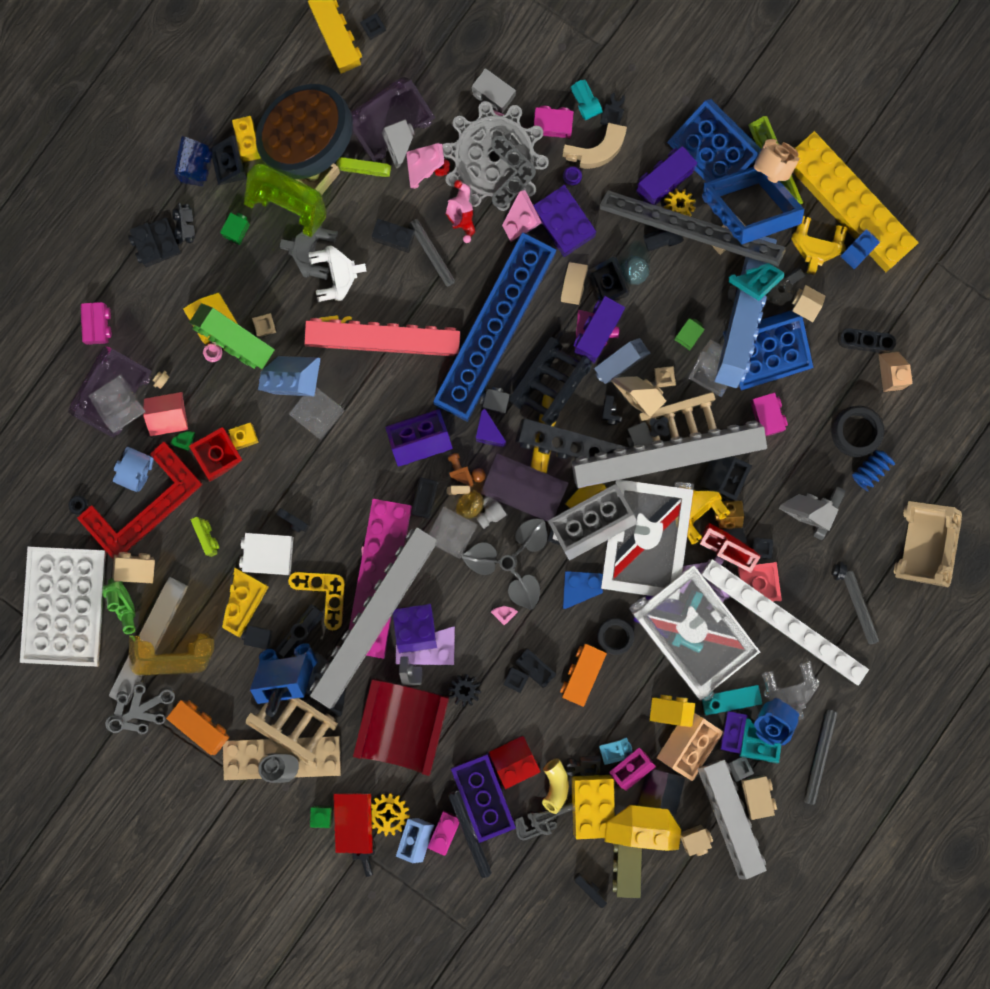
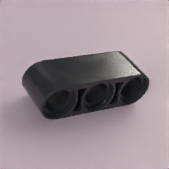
[838,328,896,353]

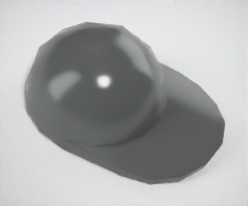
[258,753,299,783]

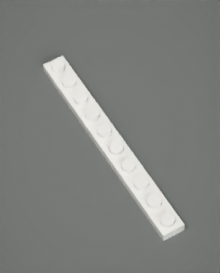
[701,559,869,686]

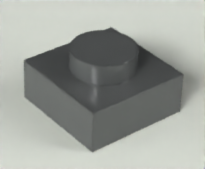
[728,757,754,782]

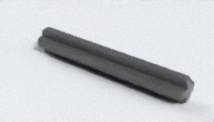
[409,219,455,287]
[844,571,879,644]

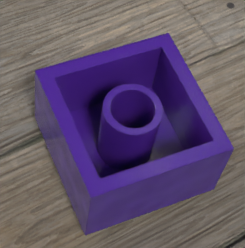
[393,604,437,654]

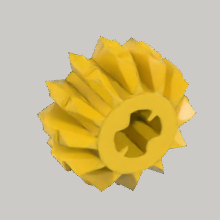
[664,189,696,217]

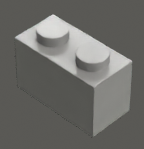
[472,68,516,113]

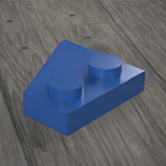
[563,571,603,609]

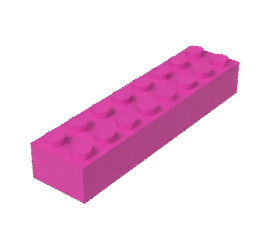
[349,499,412,659]

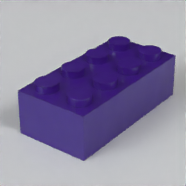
[451,753,516,843]

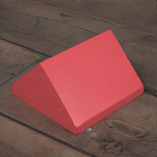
[143,392,188,436]

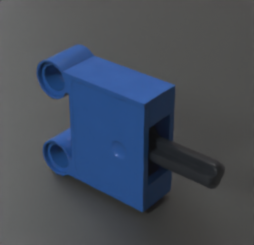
[250,644,317,717]

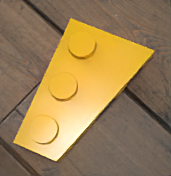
[222,568,269,637]

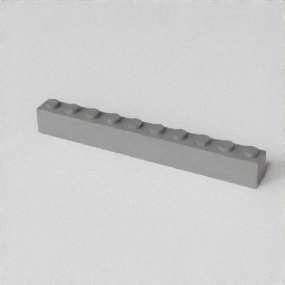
[571,421,767,488]

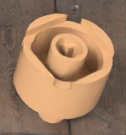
[754,139,800,183]

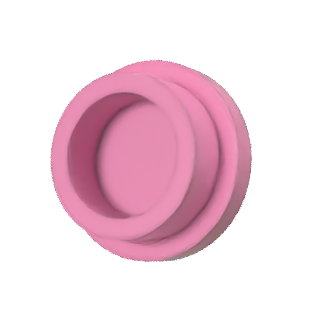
[203,343,223,362]

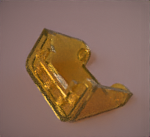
[129,633,214,675]

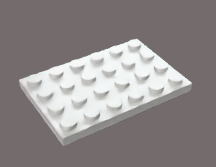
[20,547,106,667]

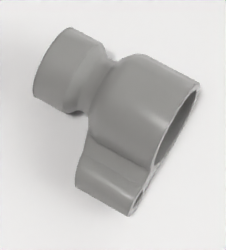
[475,493,506,529]

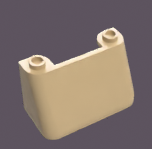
[894,501,962,587]

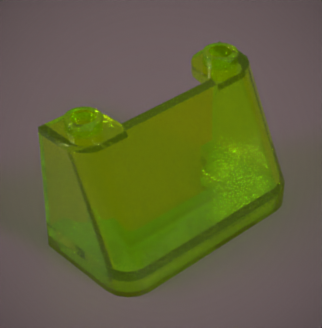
[244,164,327,237]

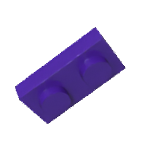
[720,711,747,753]

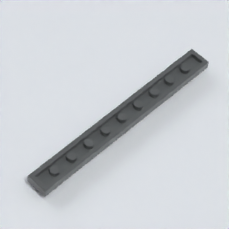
[600,191,786,267]

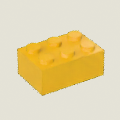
[572,775,615,839]

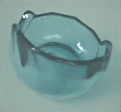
[620,256,650,285]

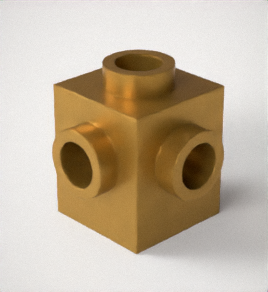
[715,500,744,529]

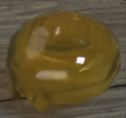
[456,490,484,519]

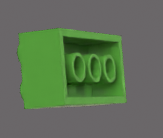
[189,303,275,369]

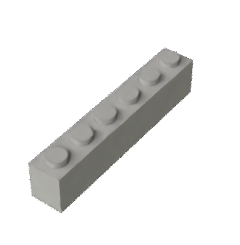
[697,760,767,879]

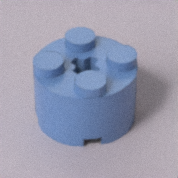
[113,447,154,492]

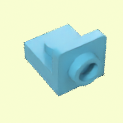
[599,738,632,765]

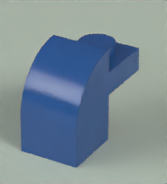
[840,229,881,269]

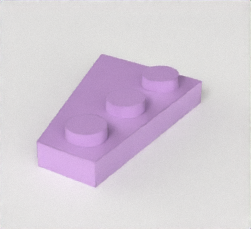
[396,626,455,665]

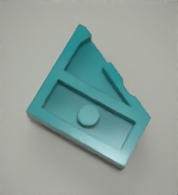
[729,263,784,301]
[739,719,781,763]

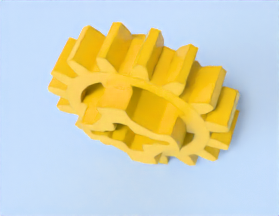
[371,793,410,836]

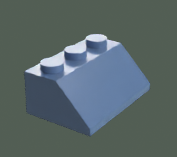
[258,356,321,396]

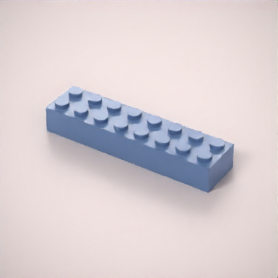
[714,237,777,388]

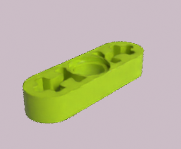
[336,157,391,177]

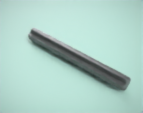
[804,710,837,805]

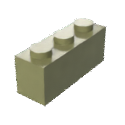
[612,844,642,898]

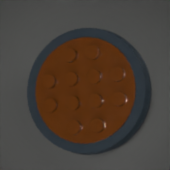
[256,84,353,179]

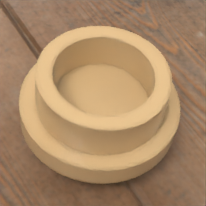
[152,370,170,389]

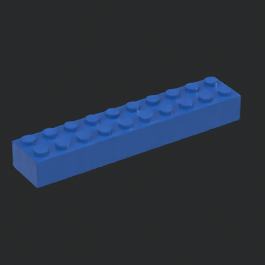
[433,232,556,422]

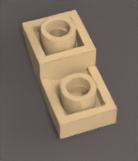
[561,262,588,305]

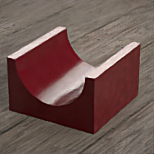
[353,678,450,776]

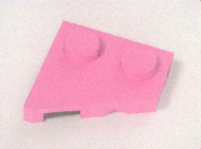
[406,143,444,189]
[502,190,542,242]

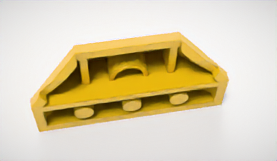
[604,805,681,851]

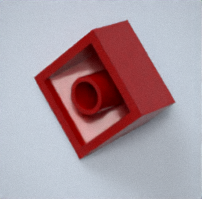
[189,427,242,482]
[489,736,541,789]

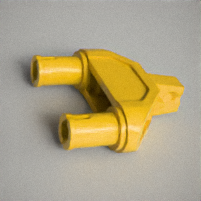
[791,216,848,275]
[676,484,730,544]

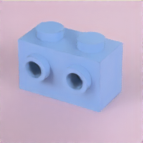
[396,818,434,863]

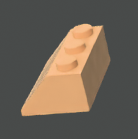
[657,713,723,781]

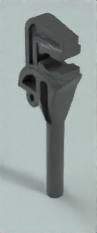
[515,802,573,840]

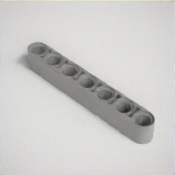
[109,577,188,705]

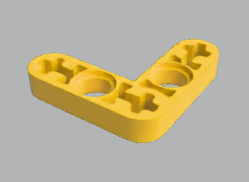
[288,572,345,631]

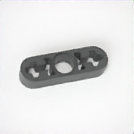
[813,486,845,540]

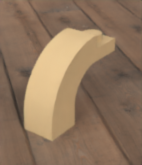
[563,123,627,169]

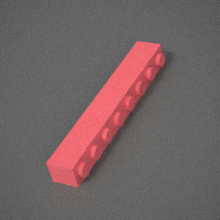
[305,318,460,357]

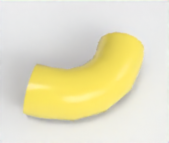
[542,758,569,814]

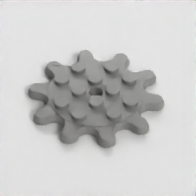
[442,101,549,211]

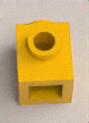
[228,423,259,450]

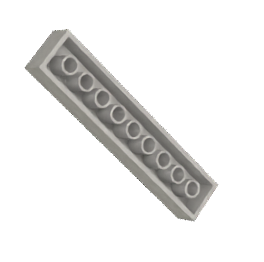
[310,528,438,709]

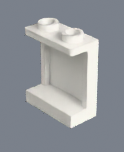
[239,533,294,575]

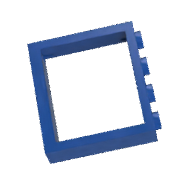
[702,167,804,244]

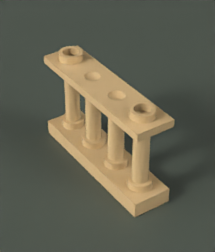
[638,392,717,441]
[246,698,338,766]

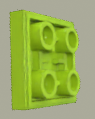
[190,517,219,557]

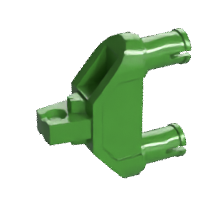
[102,578,136,634]

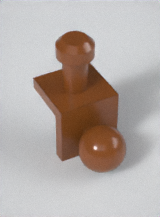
[448,453,486,487]

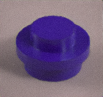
[563,166,582,186]

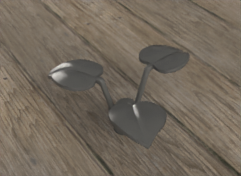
[462,519,548,610]

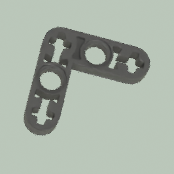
[491,136,536,208]

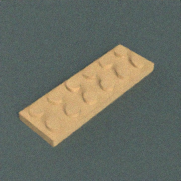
[223,736,341,780]

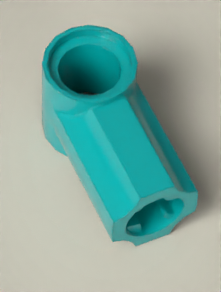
[571,80,603,121]

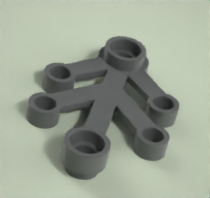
[105,681,175,734]

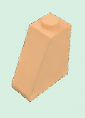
[879,352,912,392]

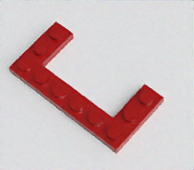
[77,442,203,560]

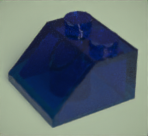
[174,136,212,187]

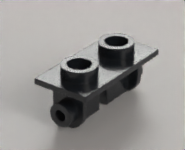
[172,203,195,245]

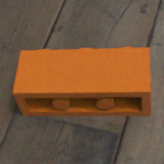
[560,644,607,707]
[166,700,229,755]

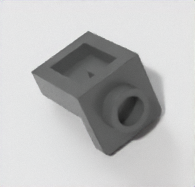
[399,656,423,686]

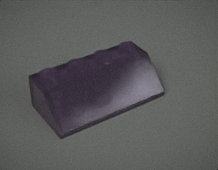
[481,453,568,521]

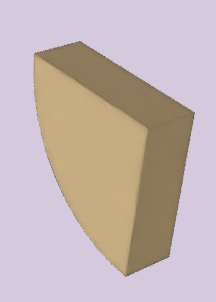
[447,486,470,495]

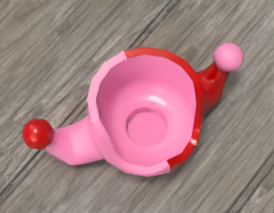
[446,180,476,243]

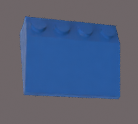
[667,99,761,182]
[723,310,813,390]

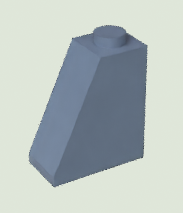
[594,338,651,384]

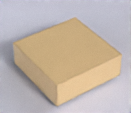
[252,313,276,337]
[654,366,676,388]

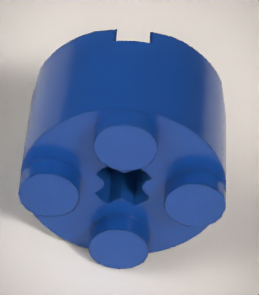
[754,698,799,746]

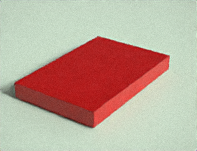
[334,793,373,854]

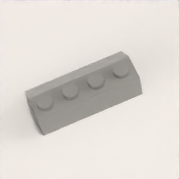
[548,484,637,561]

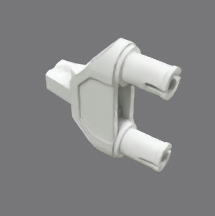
[309,246,366,302]

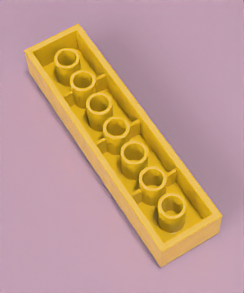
[793,131,919,272]

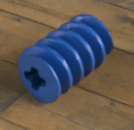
[852,450,895,491]

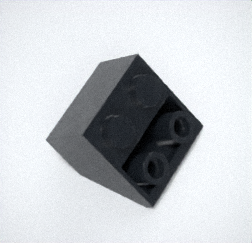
[698,456,752,501]

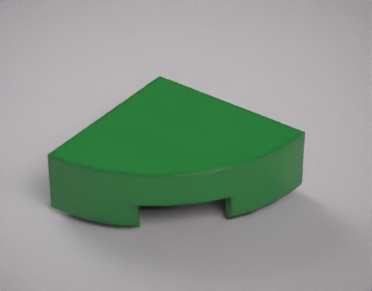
[170,431,196,451]

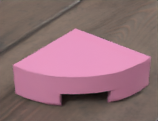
[491,606,518,625]

